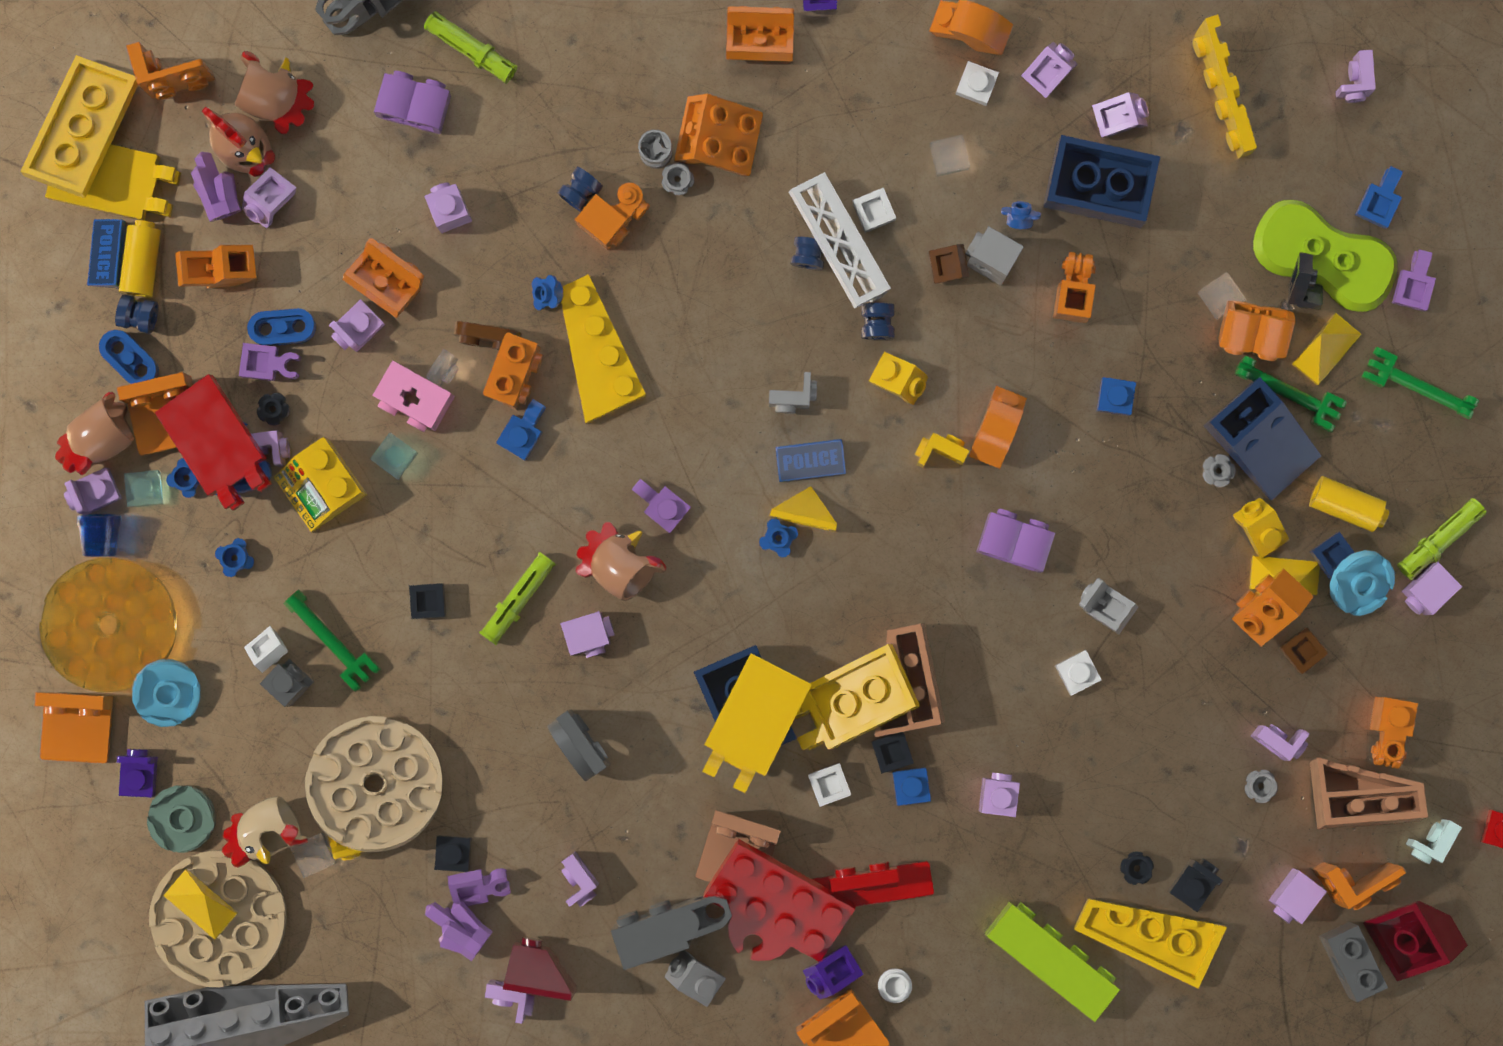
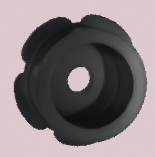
[257,393,290,426]
[1120,851,1154,885]

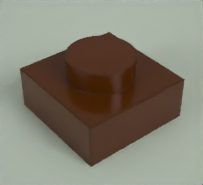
[929,244,969,284]
[1279,627,1329,674]

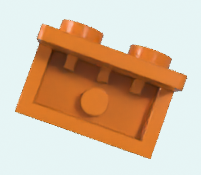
[726,6,794,61]
[342,238,424,318]
[483,333,544,410]

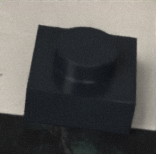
[409,583,446,619]
[871,732,914,774]
[434,835,472,872]

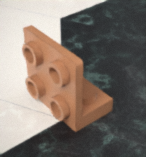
[696,810,781,882]

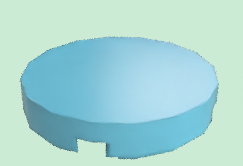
[1330,550,1395,616]
[132,659,200,727]

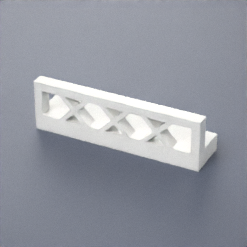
[789,172,891,308]

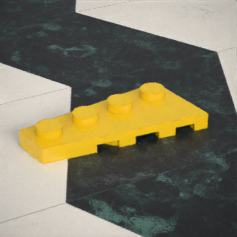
[1193,14,1257,159]
[561,274,646,424]
[1074,898,1227,989]

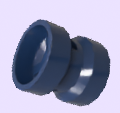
[557,166,603,212]
[115,294,159,334]
[861,303,895,340]

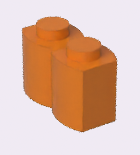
[1218,301,1295,361]

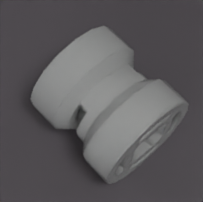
[638,130,673,169]

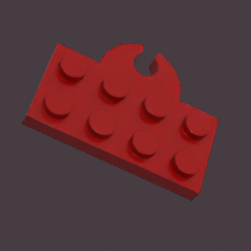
[703,838,855,962]

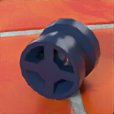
[790,237,824,270]

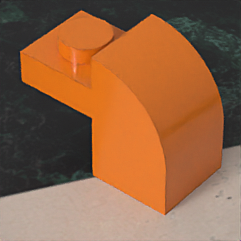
[929,0,1014,55]
[175,245,256,288]
[969,386,1027,469]

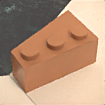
[875,623,945,737]
[1309,757,1428,830]

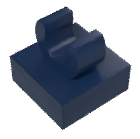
[1309,531,1355,579]

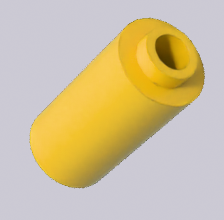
[118,220,161,298]
[1309,476,1390,532]

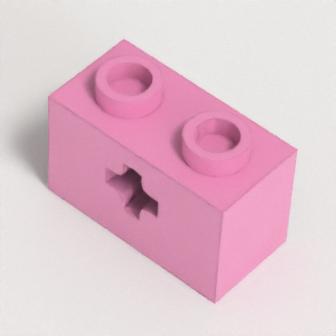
[372,360,455,432]

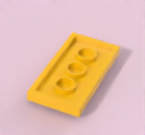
[20,55,138,198]

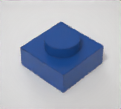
[1097,377,1136,416]
[892,767,931,806]

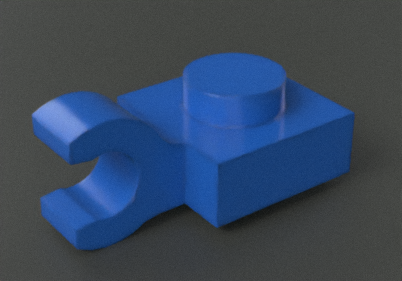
[1355,166,1403,229]
[496,399,546,461]

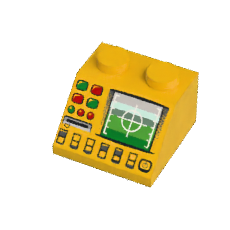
[274,436,367,532]

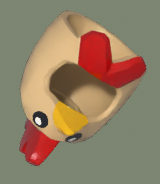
[222,796,308,868]

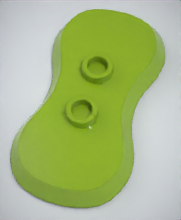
[1253,200,1398,312]

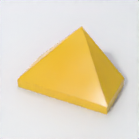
[1292,313,1361,385]
[770,486,837,532]
[1249,556,1320,596]
[163,869,238,940]

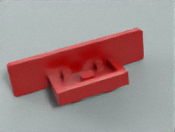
[811,861,934,907]

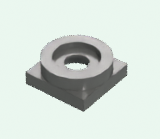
[547,710,610,781]

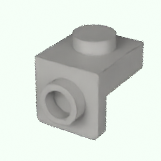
[769,372,817,414]
[1079,578,1138,634]
[665,950,726,1007]

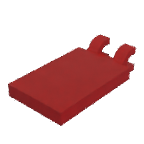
[154,374,272,511]

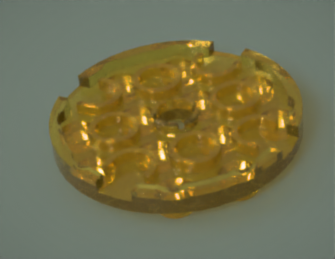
[39,558,177,692]

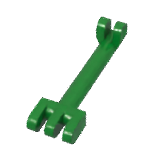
[1361,347,1480,420]
[1234,356,1347,433]
[283,589,381,692]

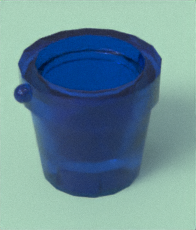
[76,514,121,557]

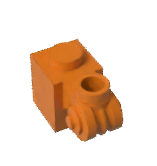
[575,182,650,250]
[1053,251,1096,323]
[1370,697,1418,769]

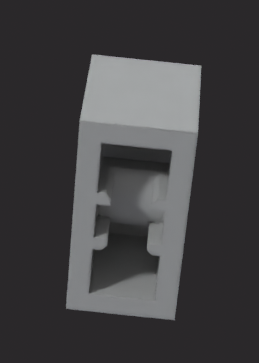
[965,226,1024,285]

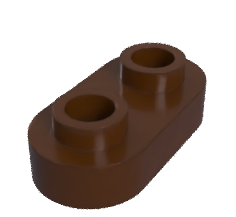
[453,321,522,350]

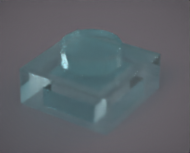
[370,432,418,480]
[124,470,163,508]

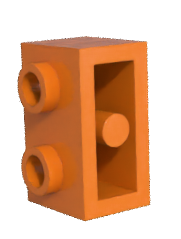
[1232,568,1314,646]

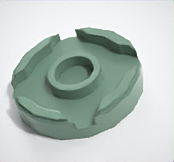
[147,785,216,853]

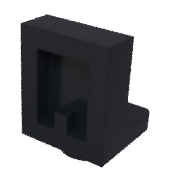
[1288,252,1323,310]
[1168,858,1223,912]

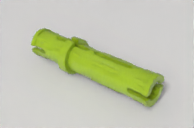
[424,11,518,84]
[1397,498,1487,580]
[479,552,556,645]

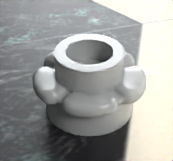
[661,162,694,195]
[1202,454,1236,488]
[1244,770,1278,803]

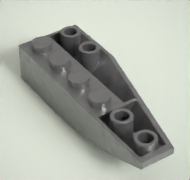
[144,984,349,1046]

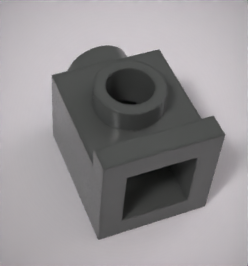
[260,659,314,707]

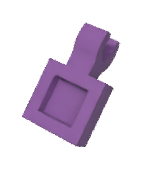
[1392,249,1436,312]
[632,479,691,533]

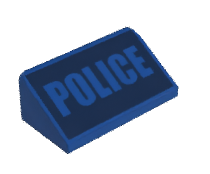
[87,219,128,289]
[775,439,846,482]

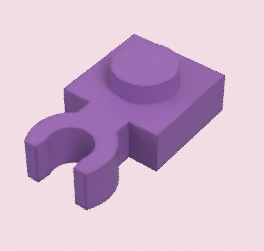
[239,343,301,381]
[448,868,511,906]

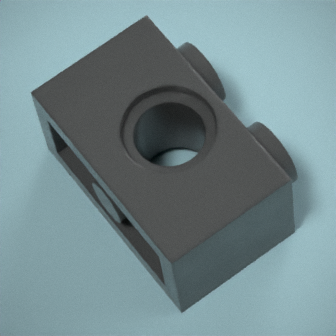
[1319,922,1388,1002]

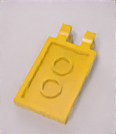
[45,144,181,221]
[795,644,920,750]
[702,653,812,793]

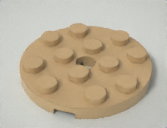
[305,716,443,852]
[149,850,287,988]

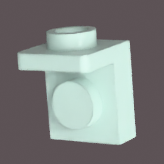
[1406,819,1462,864]

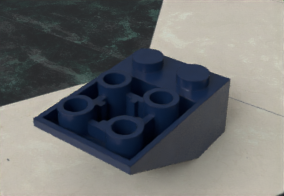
[1203,377,1321,500]

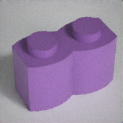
[374,71,451,134]
[976,509,1055,573]

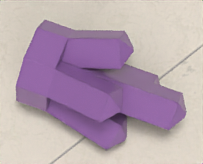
[191,152,242,222]
[425,901,493,961]

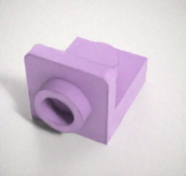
[1021,42,1077,98]
[1336,50,1376,103]
[1092,92,1149,138]
[242,167,296,228]
[329,299,385,352]
[251,430,290,467]
[64,468,122,515]
[1251,724,1309,761]
[562,851,599,907]
[485,979,535,1024]

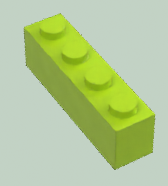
[984,902,1120,1022]

